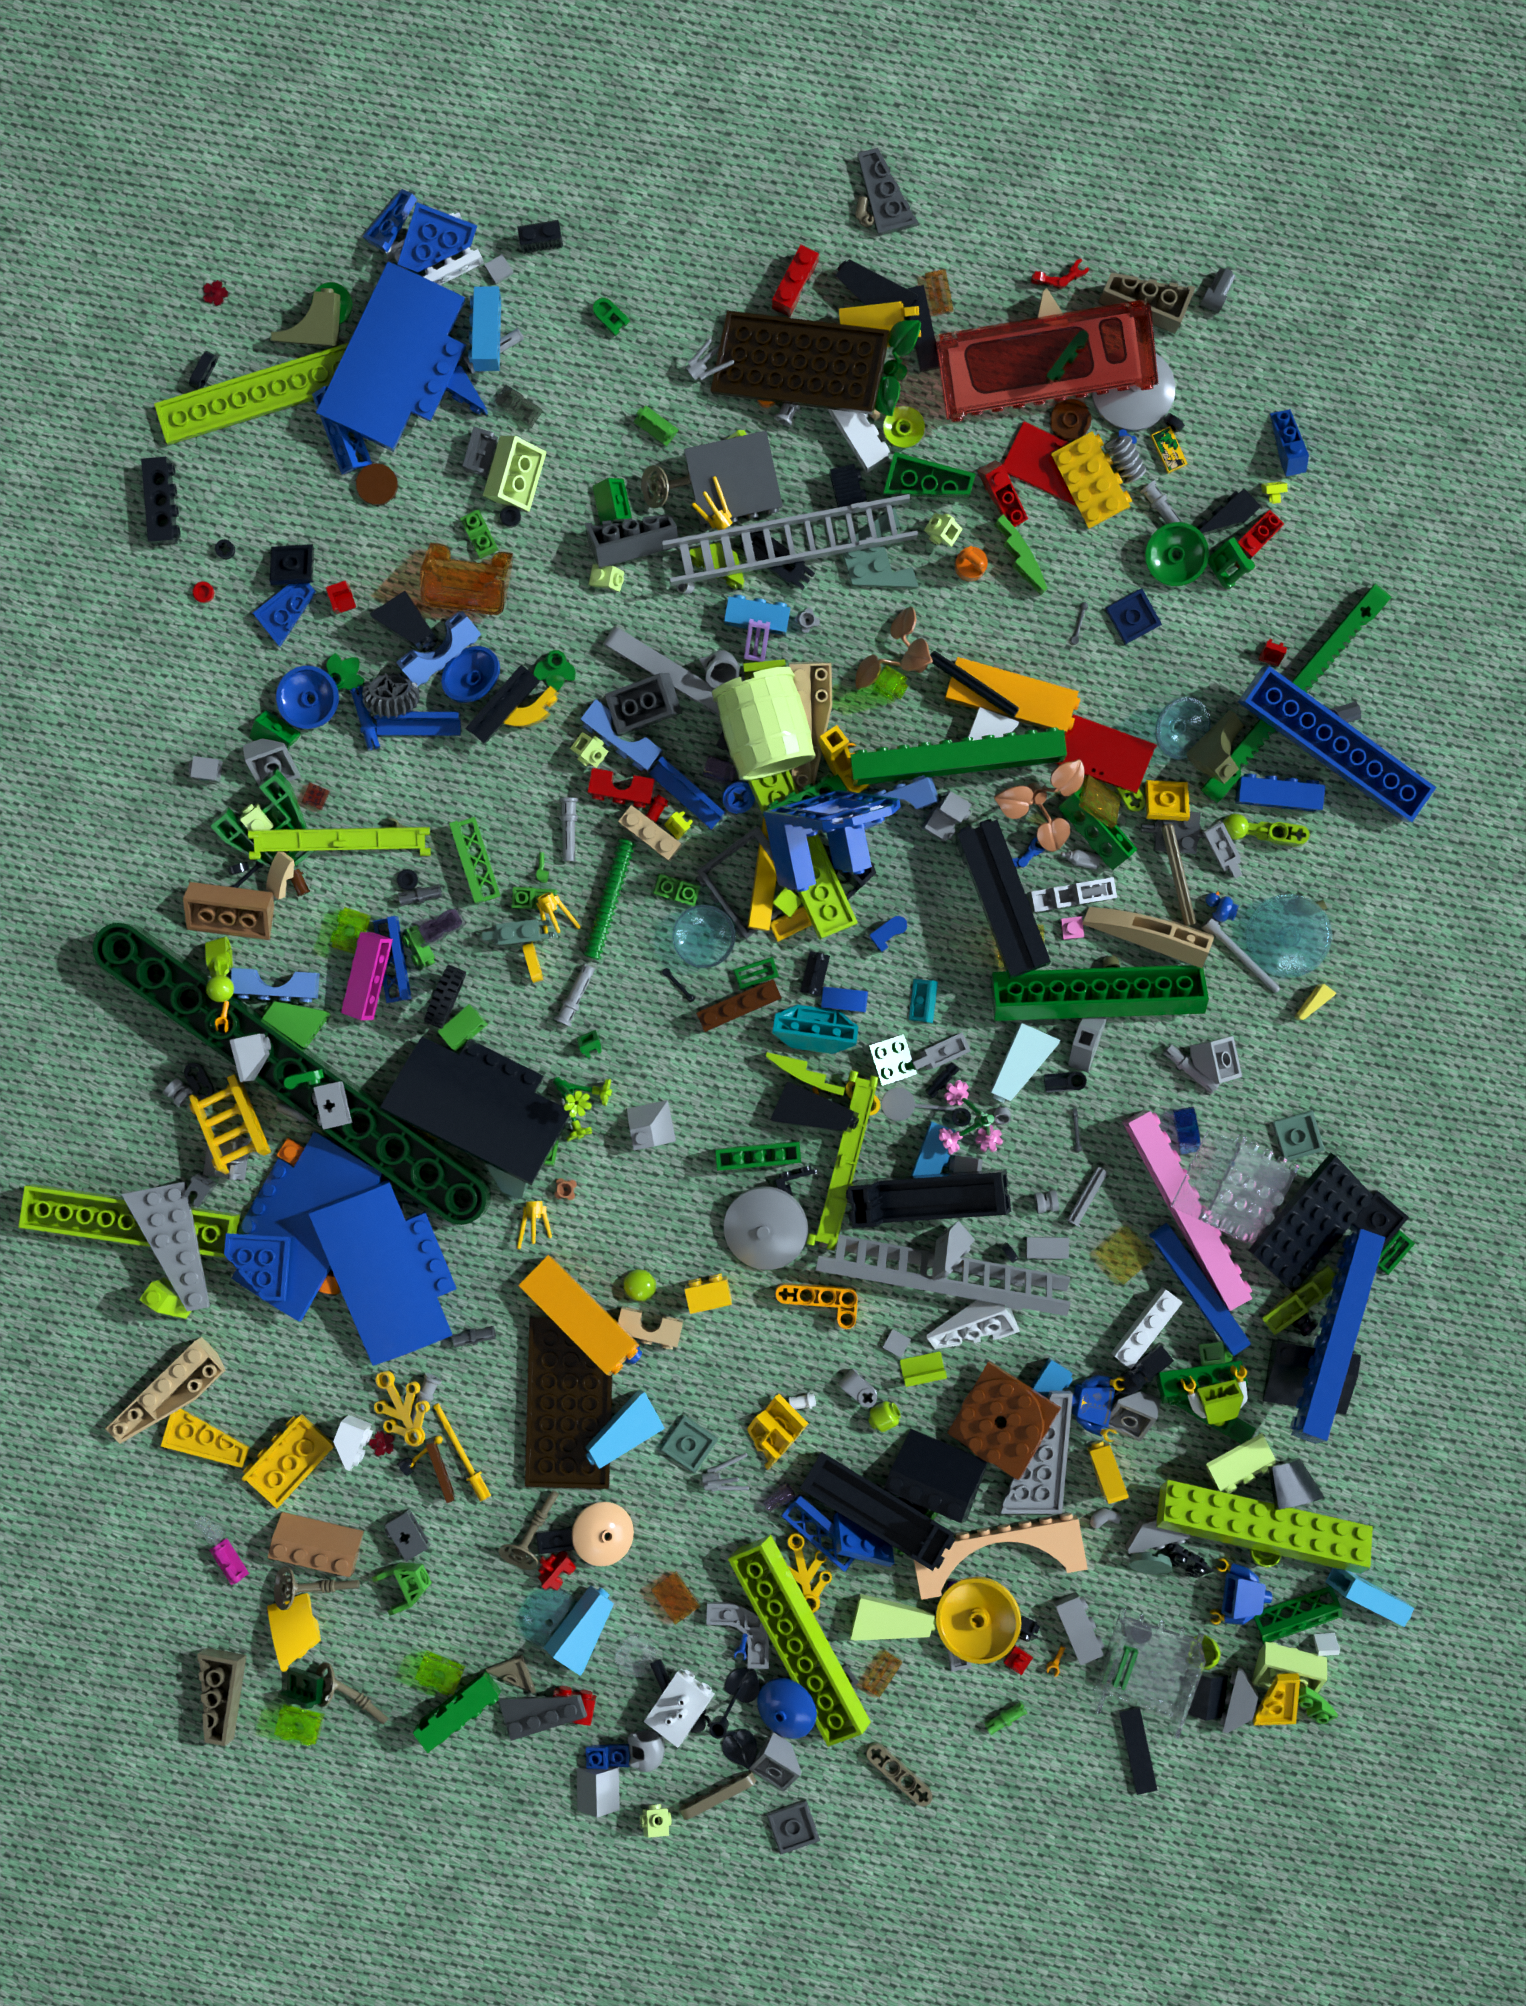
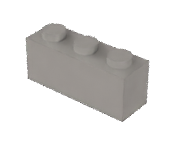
[1054,1592,1105,1665]

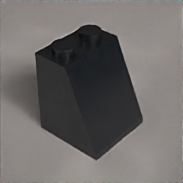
[370,591,438,651]

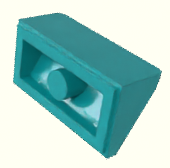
[908,979,938,1023]

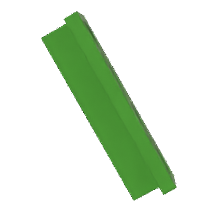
[449,817,501,904]

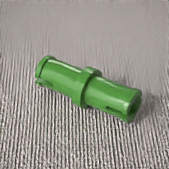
[985,1701,1028,1735]

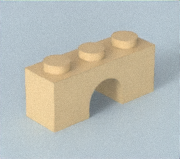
[618,805,682,862]
[618,1306,684,1349]

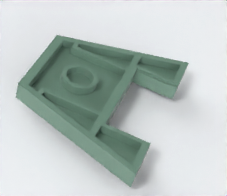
[841,507,918,588]

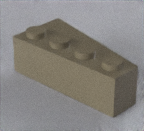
[1098,273,1196,334]
[197,1648,247,1746]

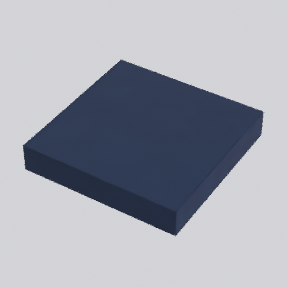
[1105,588,1162,645]

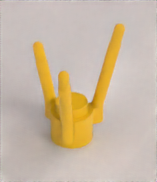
[692,476,733,530]
[536,892,581,934]
[517,1201,552,1249]

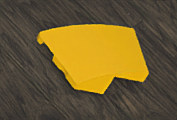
[747,1394,809,1470]
[267,1593,321,1672]

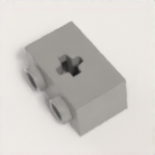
[312,1081,352,1129]

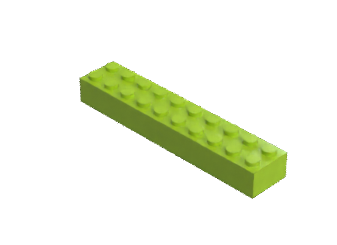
[18,1184,240,1258]
[1156,1480,1373,1574]
[728,1535,871,1747]

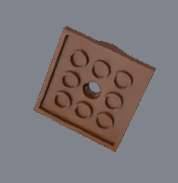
[947,1361,1061,1480]

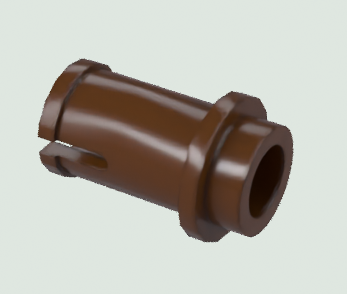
[288,869,310,897]

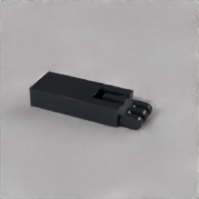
[739,531,815,591]

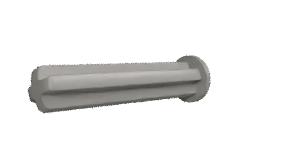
[1065,1167,1107,1228]

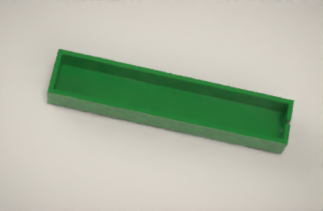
[850,727,1067,786]

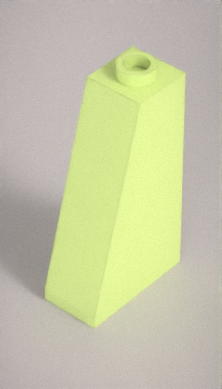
[850,1594,936,1641]

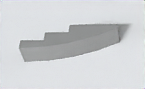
[1028,877,1117,913]

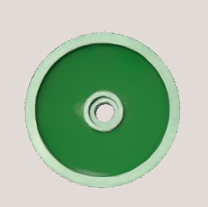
[1145,522,1209,586]

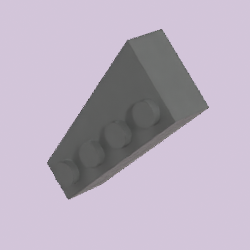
[585,514,678,568]

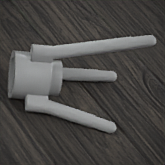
[686,339,734,381]
[702,1453,749,1492]

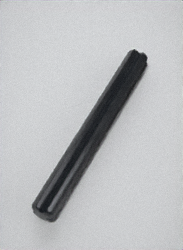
[930,651,1019,717]

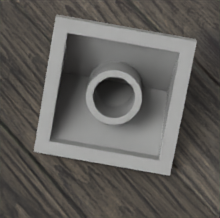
[577,1767,620,1818]

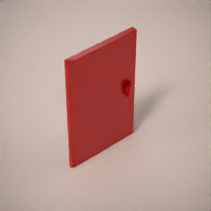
[1003,421,1077,507]
[1054,714,1157,794]

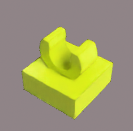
[1261,481,1288,504]
[664,811,693,840]

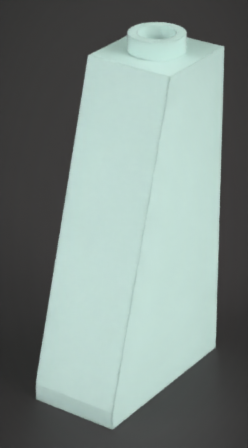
[990,1023,1060,1103]

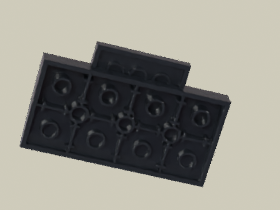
[380,1036,570,1186]

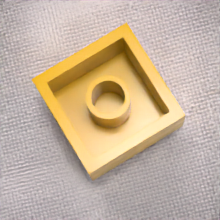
[684,1273,732,1314]

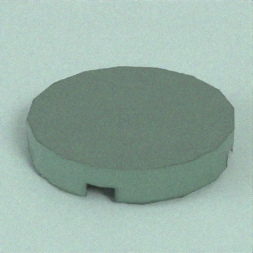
[1130,1552,1172,1575]

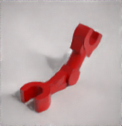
[1031,258,1089,289]

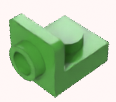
[1198,1341,1233,1366]

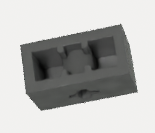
[385,1508,431,1562]

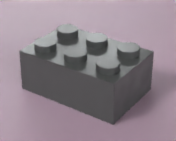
[605,673,682,734]

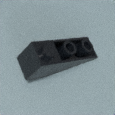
[1197,488,1261,536]

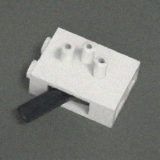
[644,1659,715,1748]

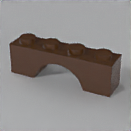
[696,979,782,1032]

